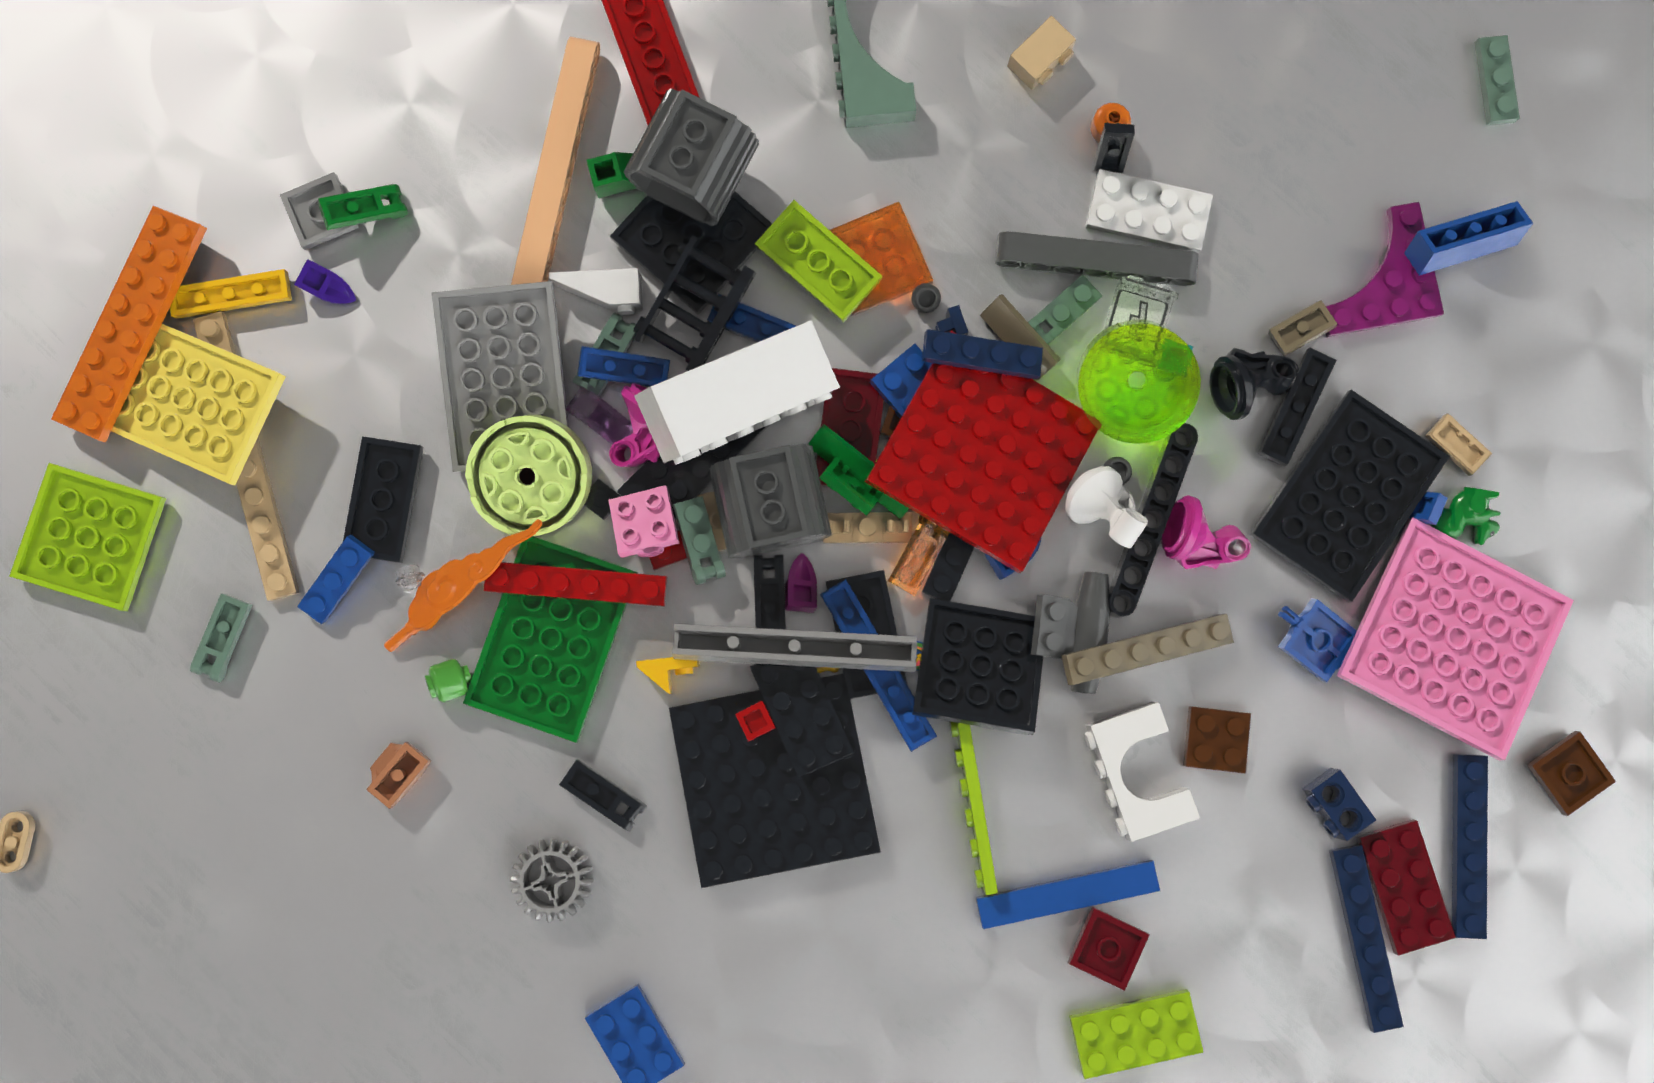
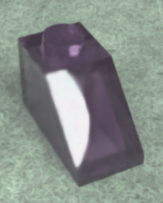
[566,386,633,445]

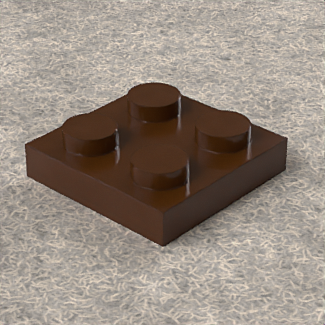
[1183,706,1251,774]
[1527,731,1616,816]

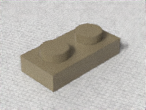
[1268,300,1337,357]

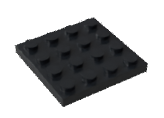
[610,191,772,315]
[912,598,1043,735]

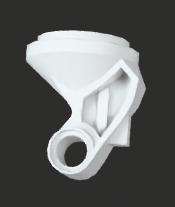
[1065,466,1148,548]

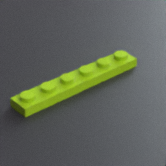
[949,721,998,895]

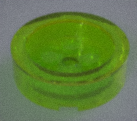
[1076,319,1201,444]

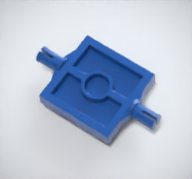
[1278,598,1357,682]

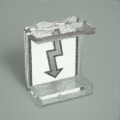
[1098,275,1179,366]

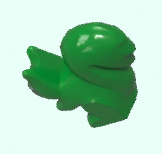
[1431,487,1501,545]

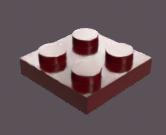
[1068,907,1150,991]

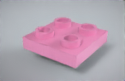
[608,485,679,558]

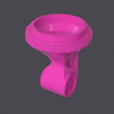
[609,383,660,468]
[1161,495,1251,569]

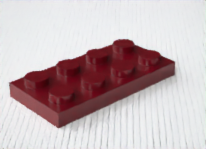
[816,368,884,487]
[1356,819,1456,956]

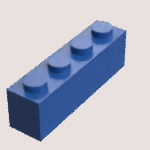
[1404,201,1533,276]

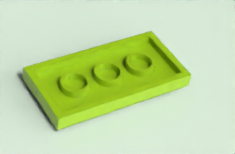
[755,200,883,323]
[1069,989,1203,1079]

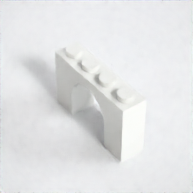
[1084,702,1200,842]

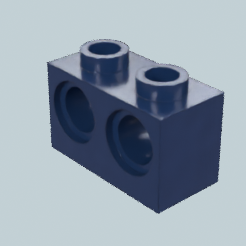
[1302,768,1376,841]

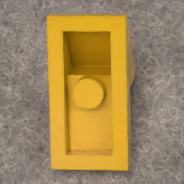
[636,657,700,694]

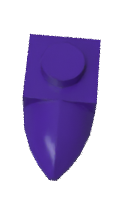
[294,259,356,304]

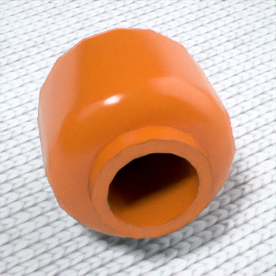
[1090,103,1131,143]

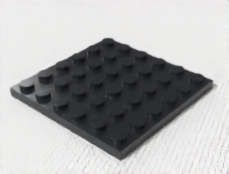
[669,673,881,888]

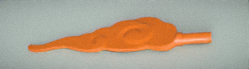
[384,519,543,652]

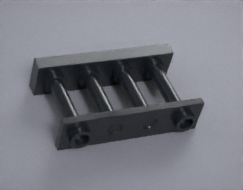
[633,235,757,371]

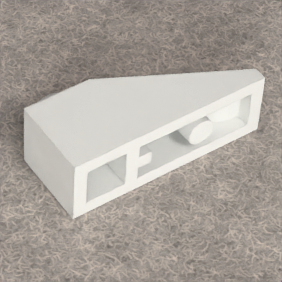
[549,268,643,315]

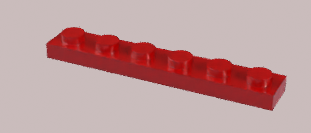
[483,562,668,607]

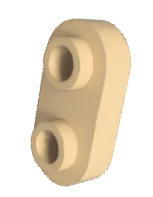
[0,811,35,873]

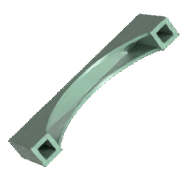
[827,0,916,128]

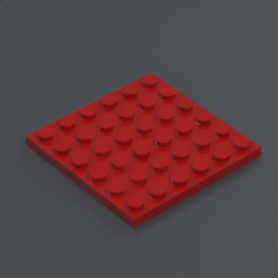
[865,330,1103,573]

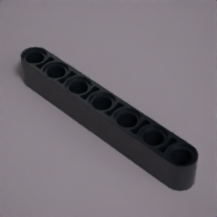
[1109,423,1198,618]

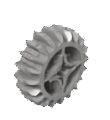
[510,838,594,922]

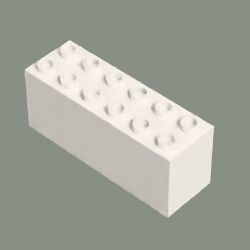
[634,320,840,465]

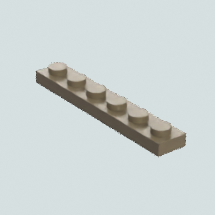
[1061,614,1234,685]

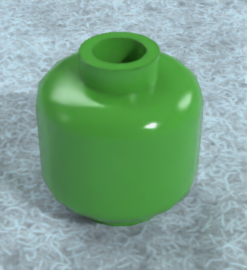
[424,659,472,702]

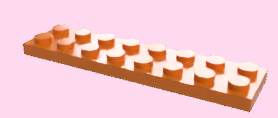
[51,206,207,443]

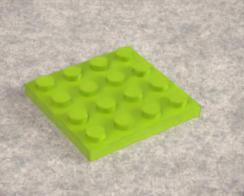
[9,463,166,612]

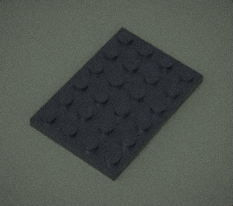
[1250,389,1450,602]

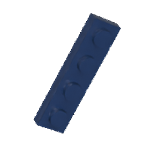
[922,329,1043,379]

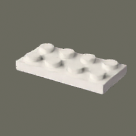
[1085,169,1213,253]

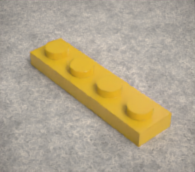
[170,269,292,319]

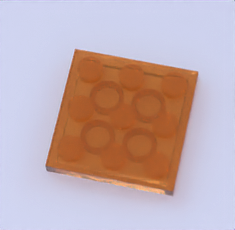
[830,202,933,316]

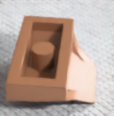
[366,742,431,809]

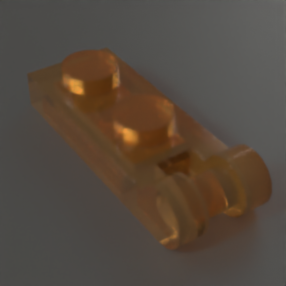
[888,515,950,596]

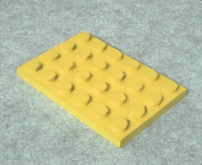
[111,324,286,486]

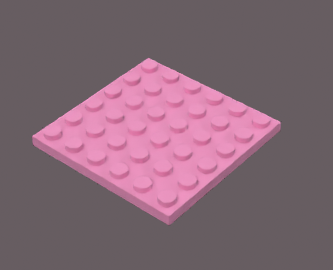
[1337,517,1574,761]

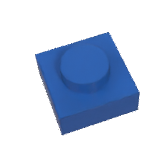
[1408,492,1448,525]

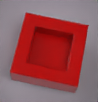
[735,701,776,742]

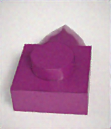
[785,553,817,613]

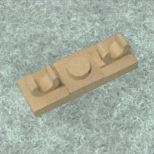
[823,512,912,543]

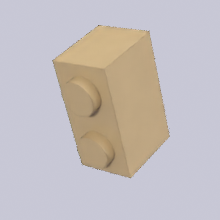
[1007,15,1076,90]

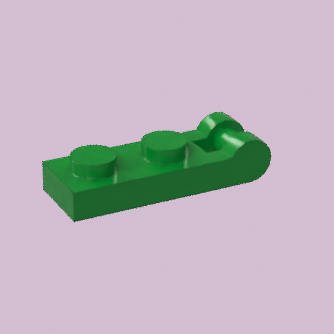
[318,184,408,230]

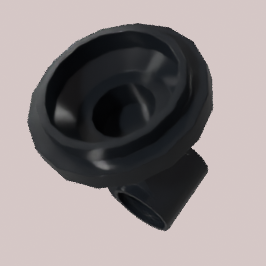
[1209,348,1299,420]

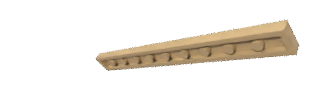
[193,311,300,601]

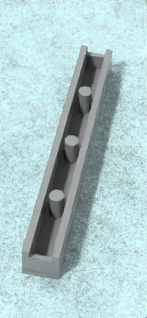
[672,624,917,672]

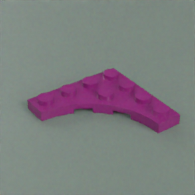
[1325,202,1444,337]

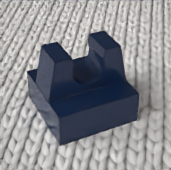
[935,305,969,335]

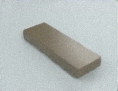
[980,294,1061,380]

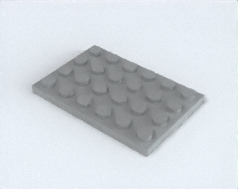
[432,281,569,472]

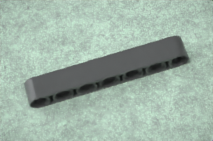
[995,231,1199,286]

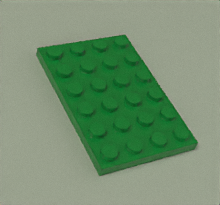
[463,536,638,743]

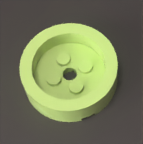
[465,415,592,536]

